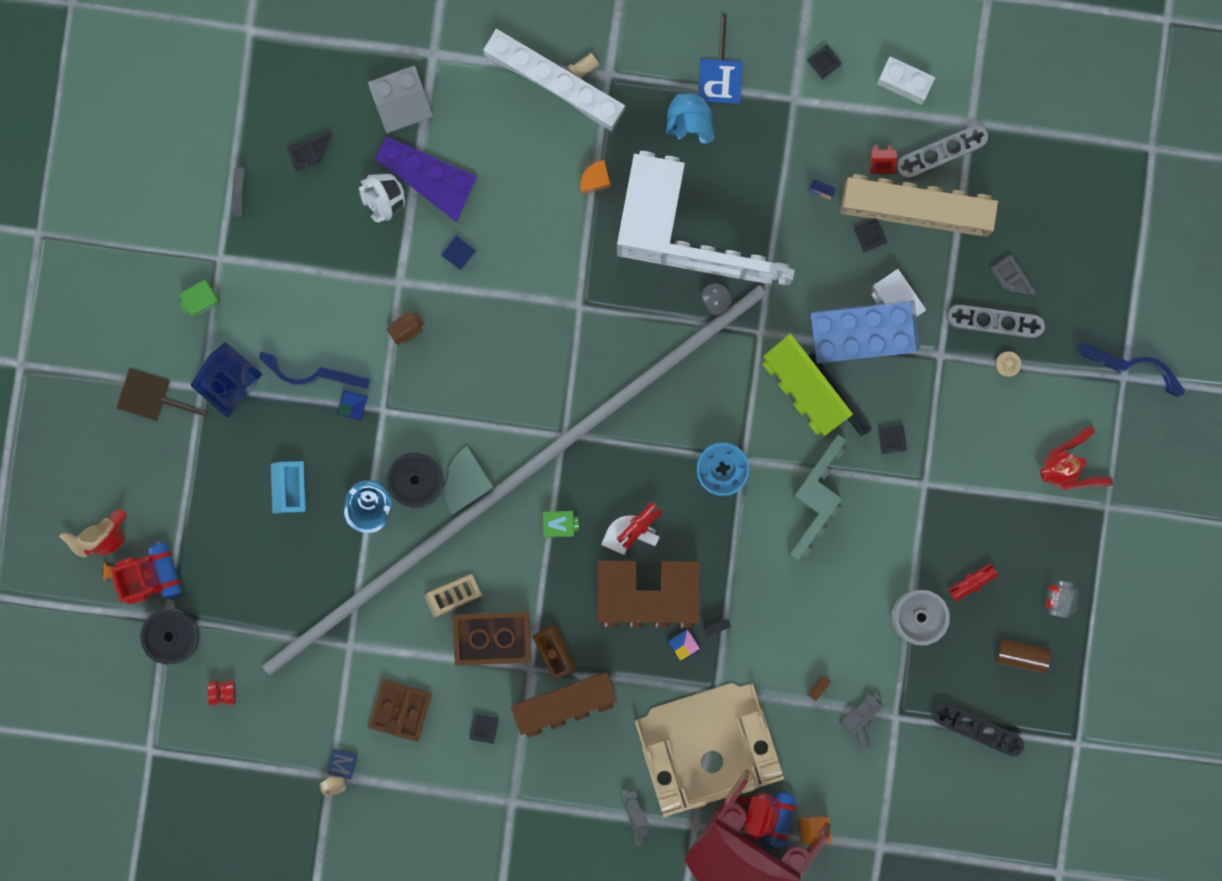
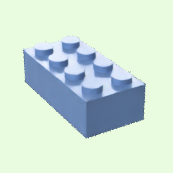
[811,300,921,363]

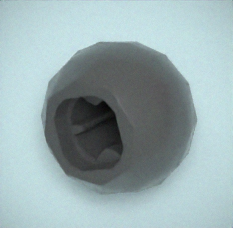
[700,283,731,315]

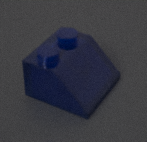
[190,342,263,418]

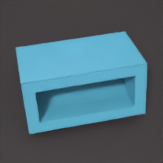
[271,461,305,514]

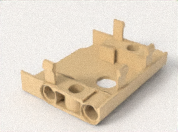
[635,683,784,817]

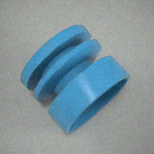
[697,442,749,496]

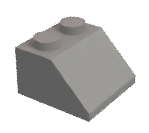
[368,65,433,134]

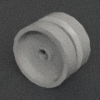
[891,590,950,645]

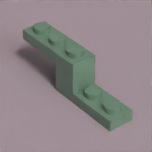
[789,435,846,561]

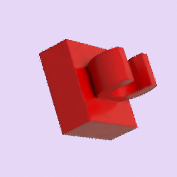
[869,145,897,174]

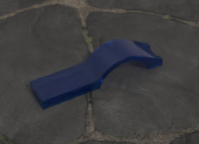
[1075,342,1185,397]
[259,352,372,391]

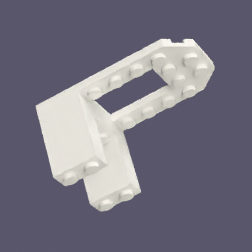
[617,151,795,285]

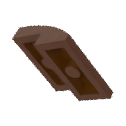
[367,679,432,742]

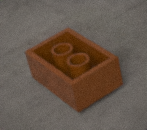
[453,612,532,666]

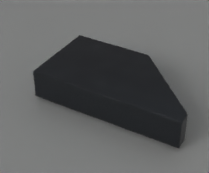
[287,131,332,172]

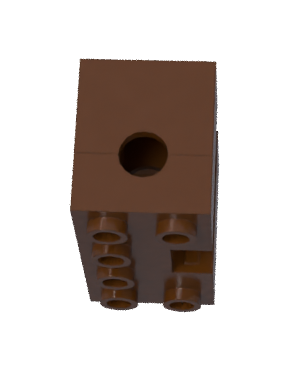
[597,561,700,628]

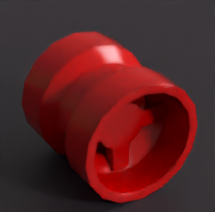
[207,680,236,706]

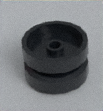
[387,452,444,509]
[140,609,201,665]

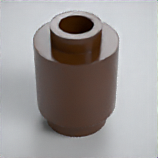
[386,310,425,346]

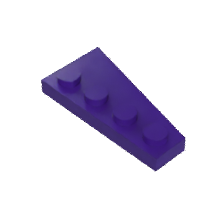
[376,137,477,223]

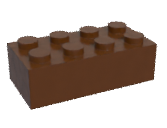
[511,671,617,738]

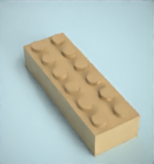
[840,174,998,237]

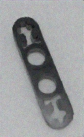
[931,702,1024,756]

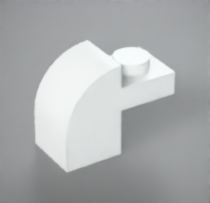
[601,516,659,555]

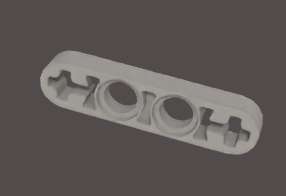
[896,125,988,179]
[947,305,1045,338]

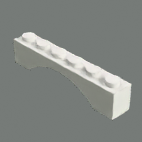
[483,29,625,131]

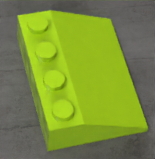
[762,333,853,437]

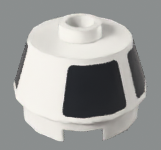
[359,174,405,223]

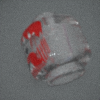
[1044,580,1079,618]

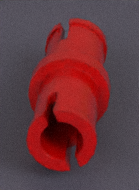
[617,502,662,549]
[947,563,999,603]

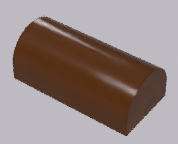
[532,624,578,681]
[996,639,1051,674]

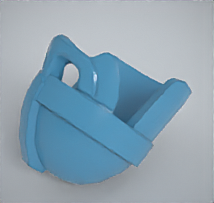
[666,93,715,144]
[344,480,392,533]

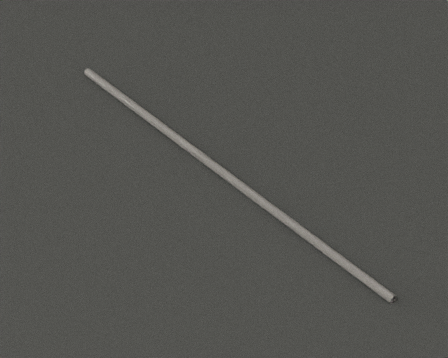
[262,285,767,676]

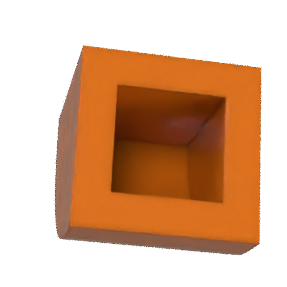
[580,160,610,195]
[798,816,832,844]

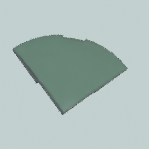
[444,446,494,515]

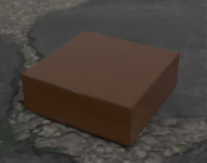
[807,675,831,701]

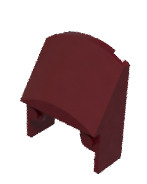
[684,769,831,881]

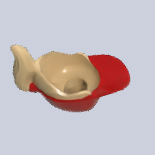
[59,509,127,557]

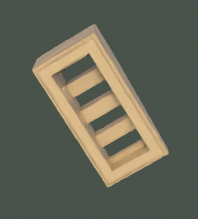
[425,574,482,618]

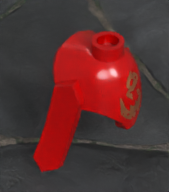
[1039,425,1113,491]

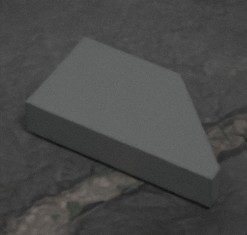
[990,255,1036,296]

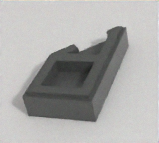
[232,167,248,217]

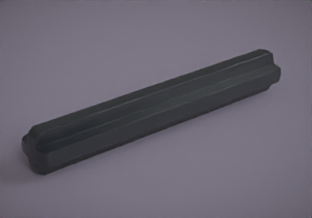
[808,352,872,436]

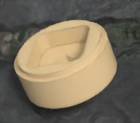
[995,352,1021,377]
[320,776,346,796]

